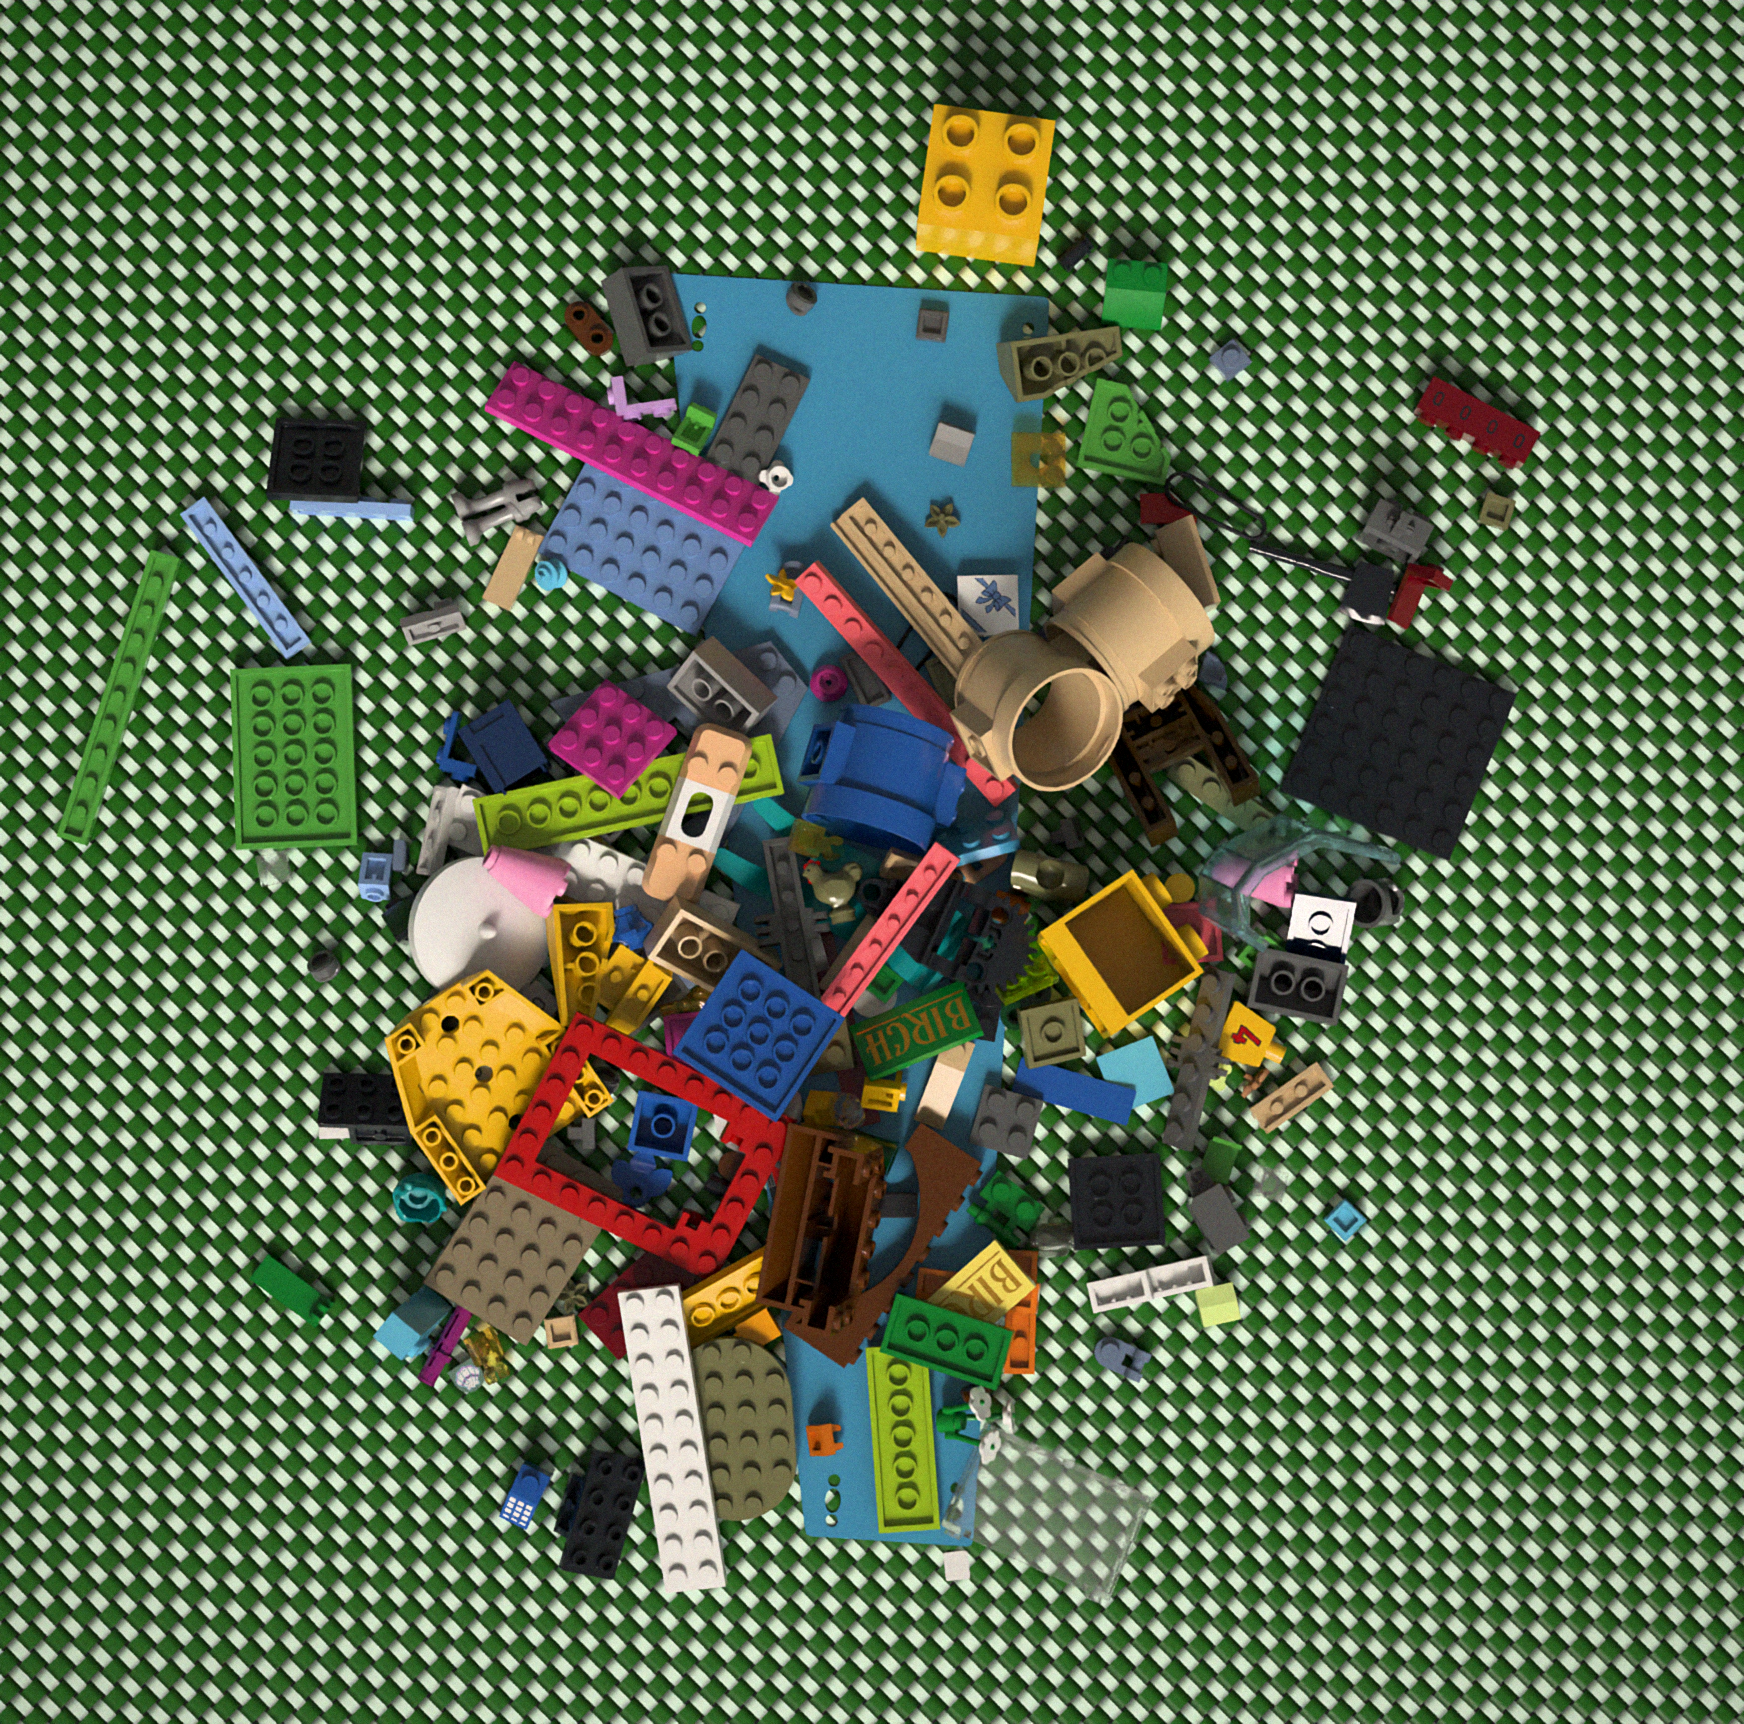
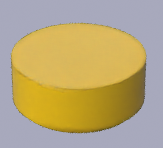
[1164,873,1195,903]

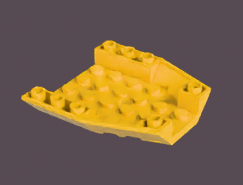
[384,969,614,1205]

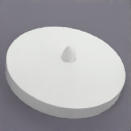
[408,856,548,992]

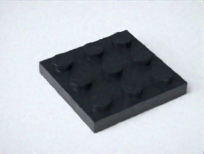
[266,417,367,503]
[1067,1153,1166,1251]

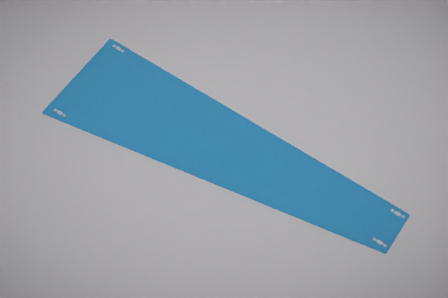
[670,274,1046,1546]

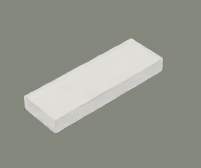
[416,785,460,876]

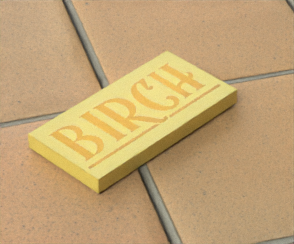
[926,1239,1037,1323]

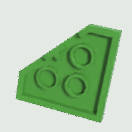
[1076,378,1171,487]

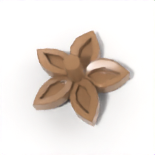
[1241,1068,1270,1098]

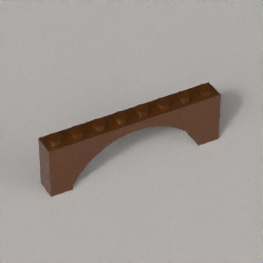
[783,1123,983,1368]

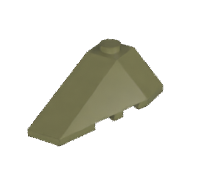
[996,326,1123,403]

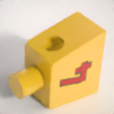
[1218,1001,1287,1068]

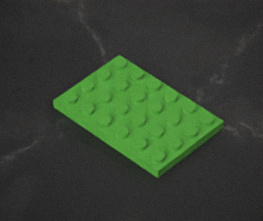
[230,664,359,851]

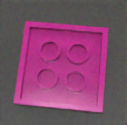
[548,679,677,800]

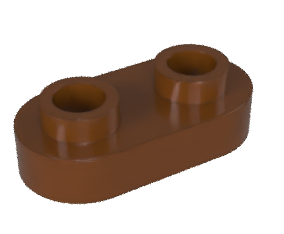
[564,301,614,356]

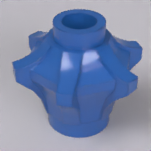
[612,904,655,951]

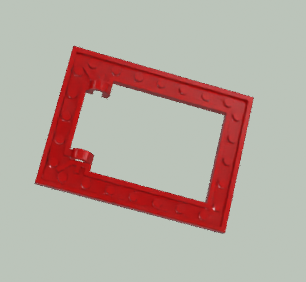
[493,1010,798,1279]

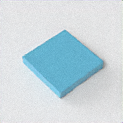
[1096,1035,1174,1109]

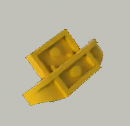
[598,943,673,1035]

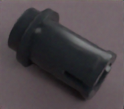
[1056,234,1094,273]
[704,1173,730,1198]

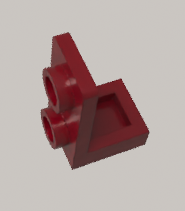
[1387,563,1453,629]

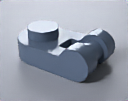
[769,561,807,618]
[1094,1336,1152,1383]

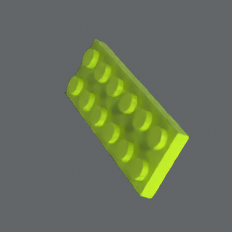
[865,1346,940,1534]

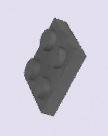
[968,1084,1044,1160]

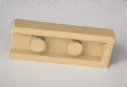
[482,525,544,612]
[1249,1062,1334,1134]

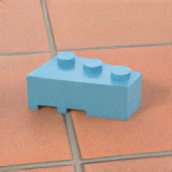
[373,1284,453,1360]

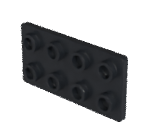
[317,1073,413,1146]
[553,1449,646,1580]

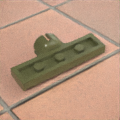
[1166,755,1283,845]

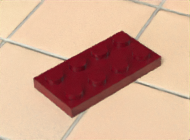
[577,1251,705,1361]

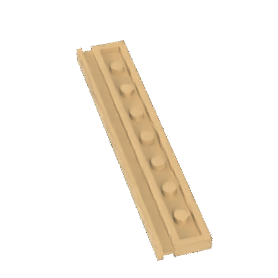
[830,497,983,680]

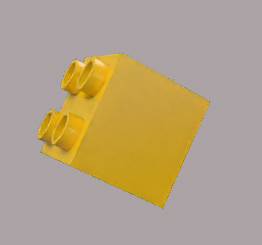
[916,104,1056,267]
[1036,869,1208,1039]

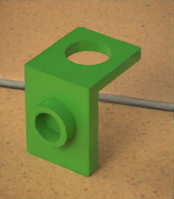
[1201,1136,1242,1185]

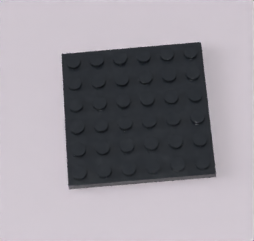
[1279,625,1517,862]

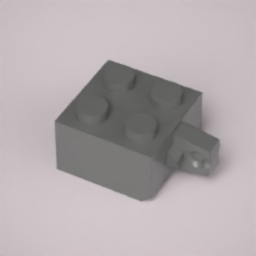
[1356,498,1434,567]
[1184,1166,1252,1255]

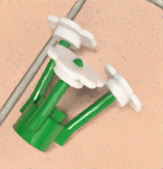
[936,1386,1016,1465]

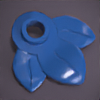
[611,1152,673,1208]

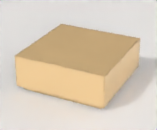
[544,1314,579,1349]

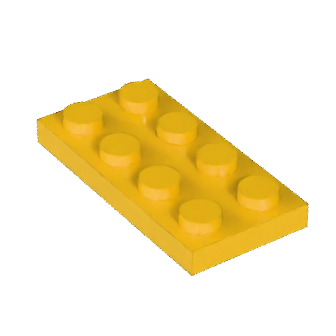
[682,1245,770,1351]

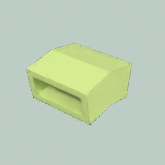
[1194,1282,1241,1327]

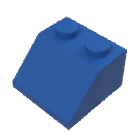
[627,1089,698,1162]

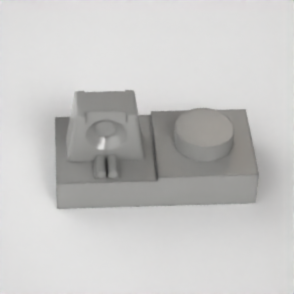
[400,597,467,646]

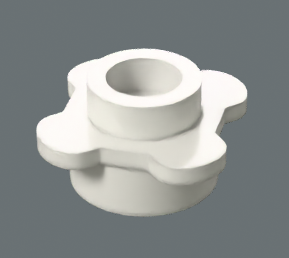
[759,460,793,496]

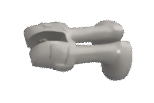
[450,479,543,547]

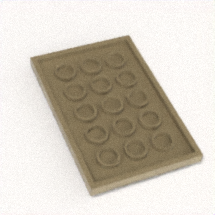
[422,1140,624,1346]

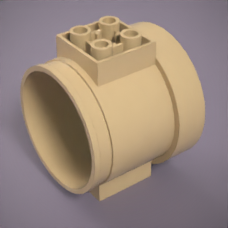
[1044,542,1215,713]
[949,629,1123,792]

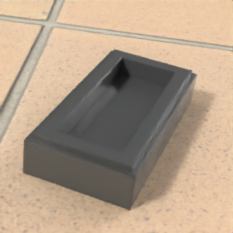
[839,651,892,707]

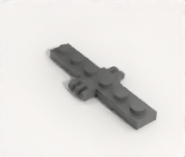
[754,836,830,1002]
[1162,965,1236,1151]

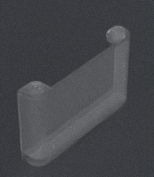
[940,1421,1154,1604]

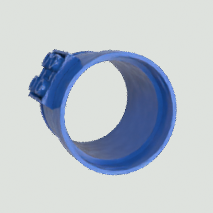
[797,703,967,855]

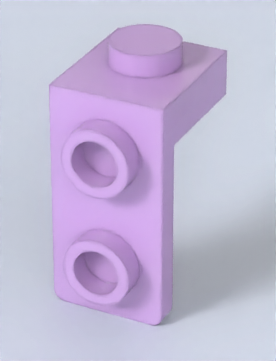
[607,376,677,421]

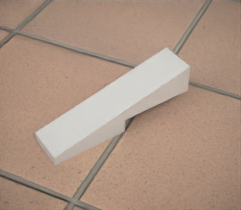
[1086,1254,1217,1313]

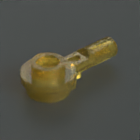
[658,986,711,1017]

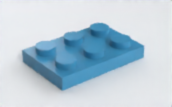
[929,809,1021,867]

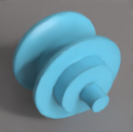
[535,558,567,591]

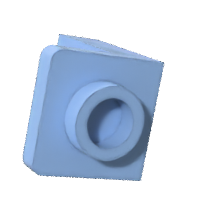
[358,852,393,902]

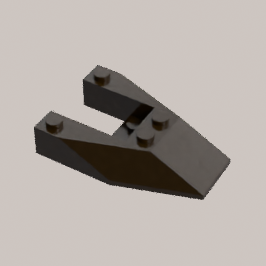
[1108,684,1262,848]

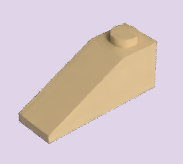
[914,1042,975,1130]

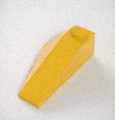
[545,902,615,1027]

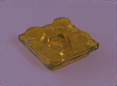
[1011,432,1065,488]

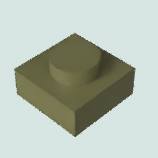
[1477,492,1516,531]

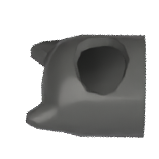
[1345,877,1405,928]

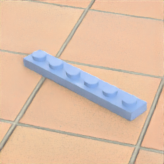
[180,497,312,660]

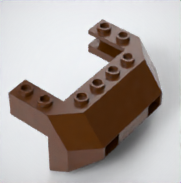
[755,1123,887,1338]

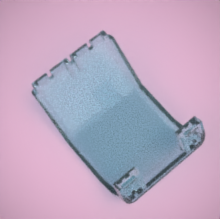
[1198,814,1401,953]

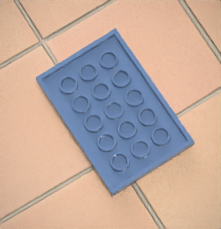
[537,463,746,637]

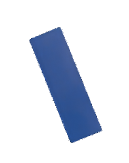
[1012,1057,1136,1125]

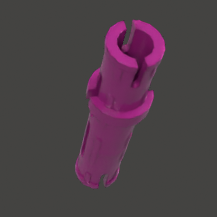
[416,1304,473,1387]

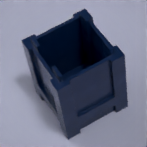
[457,699,553,795]

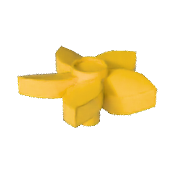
[765,568,798,601]

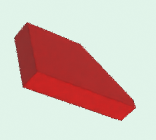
[1139,493,1197,525]

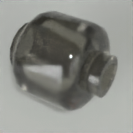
[1029,1217,1074,1258]

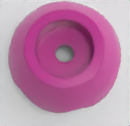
[810,664,848,702]

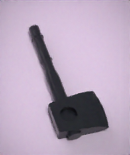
[1248,541,1397,625]

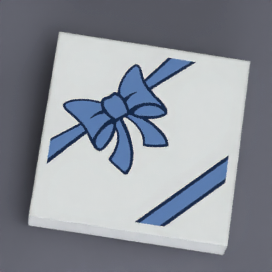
[957,575,1019,637]

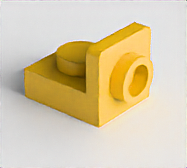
[861,1071,907,1112]

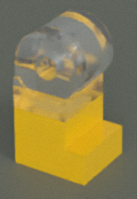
[802,1090,866,1130]

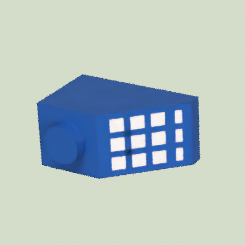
[499,1460,554,1530]

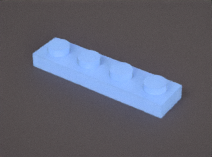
[290,497,415,521]

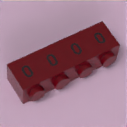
[1413,376,1541,469]

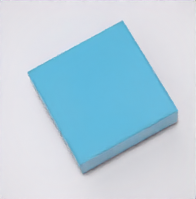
[1323,1198,1367,1241]

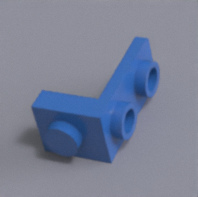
[436,710,480,783]

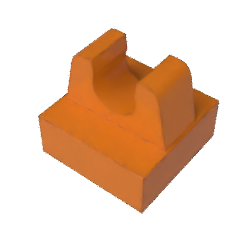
[806,1423,843,1456]

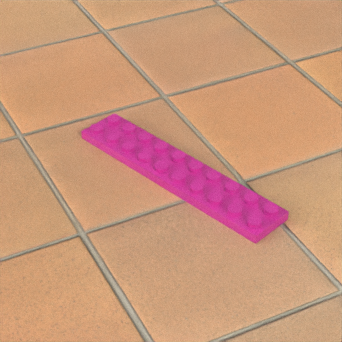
[485,361,779,547]

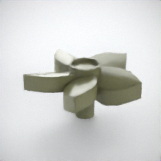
[924,504,960,539]
[557,1279,589,1314]

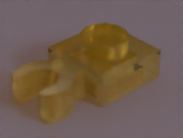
[787,818,844,861]
[463,1326,510,1385]

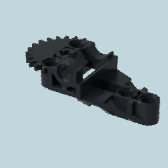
[854,878,1038,994]

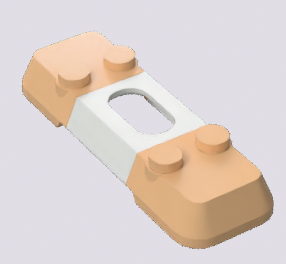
[642,723,752,904]

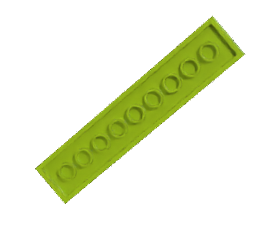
[472,734,784,857]

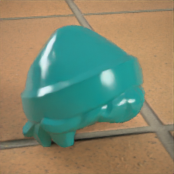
[392,1172,447,1223]

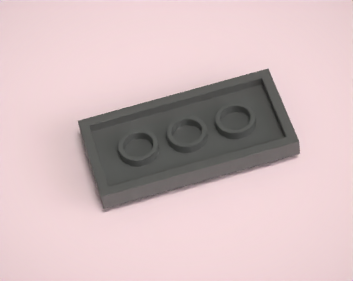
[705,354,810,487]

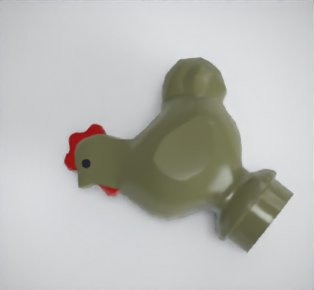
[802,859,863,925]

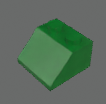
[1101,258,1168,331]

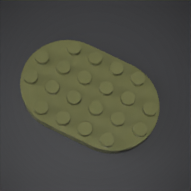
[691,1336,798,1521]

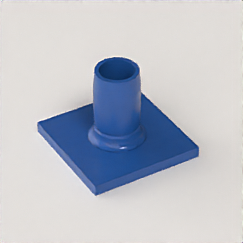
[672,949,845,1123]

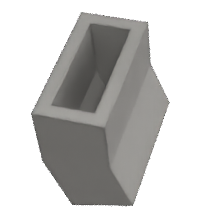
[929,420,976,467]

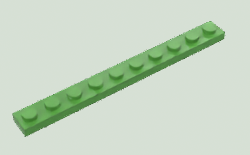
[57,550,182,846]

